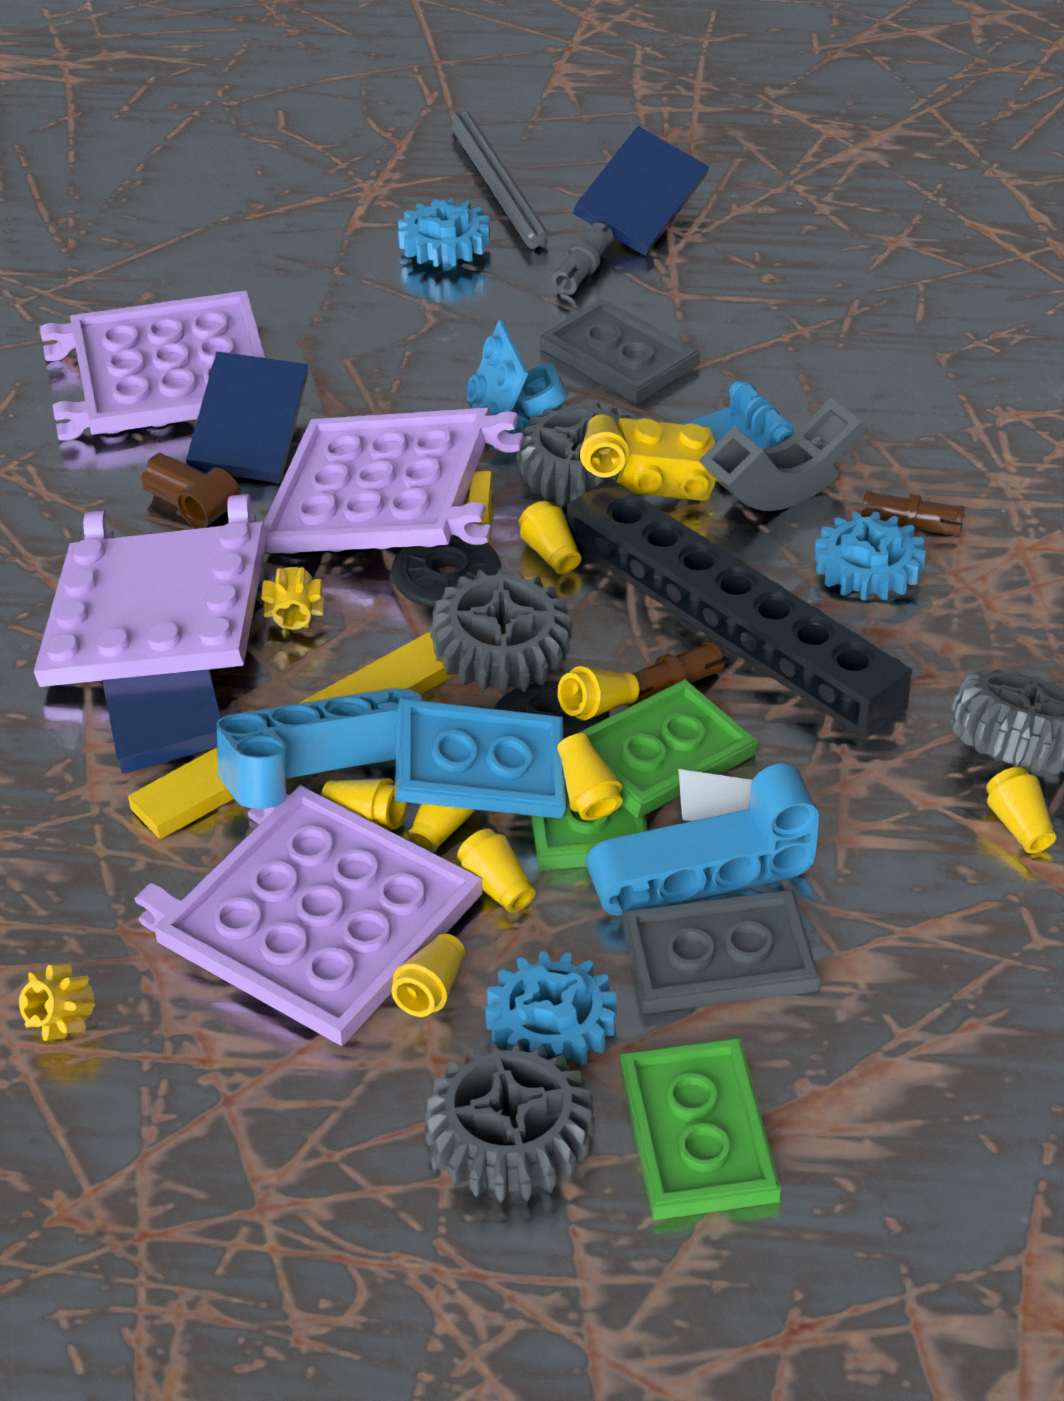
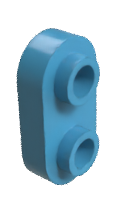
[518,363,568,417]

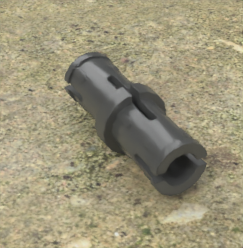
[551,222,614,295]

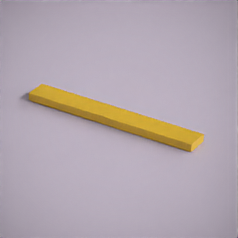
[128,627,502,840]

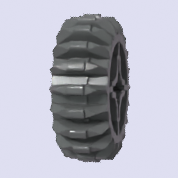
[516,402,631,507]
[430,567,573,695]
[950,669,1064,774]
[424,1040,595,1203]

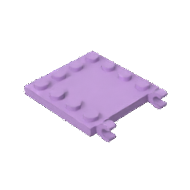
[40,291,265,441]
[263,407,524,554]
[34,494,267,687]
[135,785,483,1046]

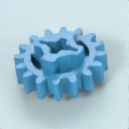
[398,198,490,267]
[814,512,926,601]
[485,951,617,1067]

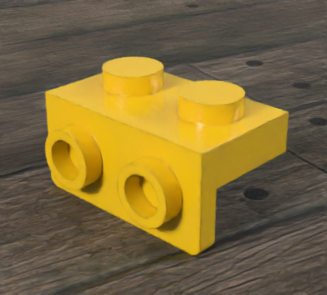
[617,418,716,501]

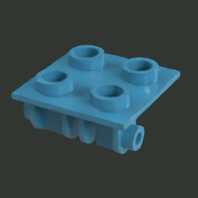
[466,319,530,450]
[680,381,794,449]

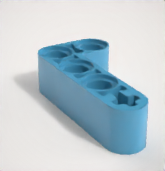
[216,688,422,809]
[585,763,819,916]

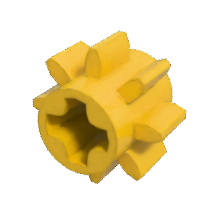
[261,567,324,630]
[19,963,95,1041]

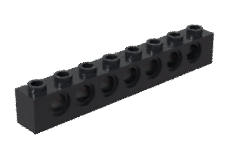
[567,478,912,740]

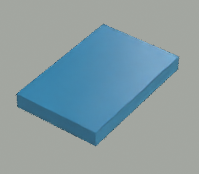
[395,698,566,819]

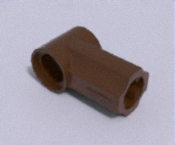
[141,452,241,529]

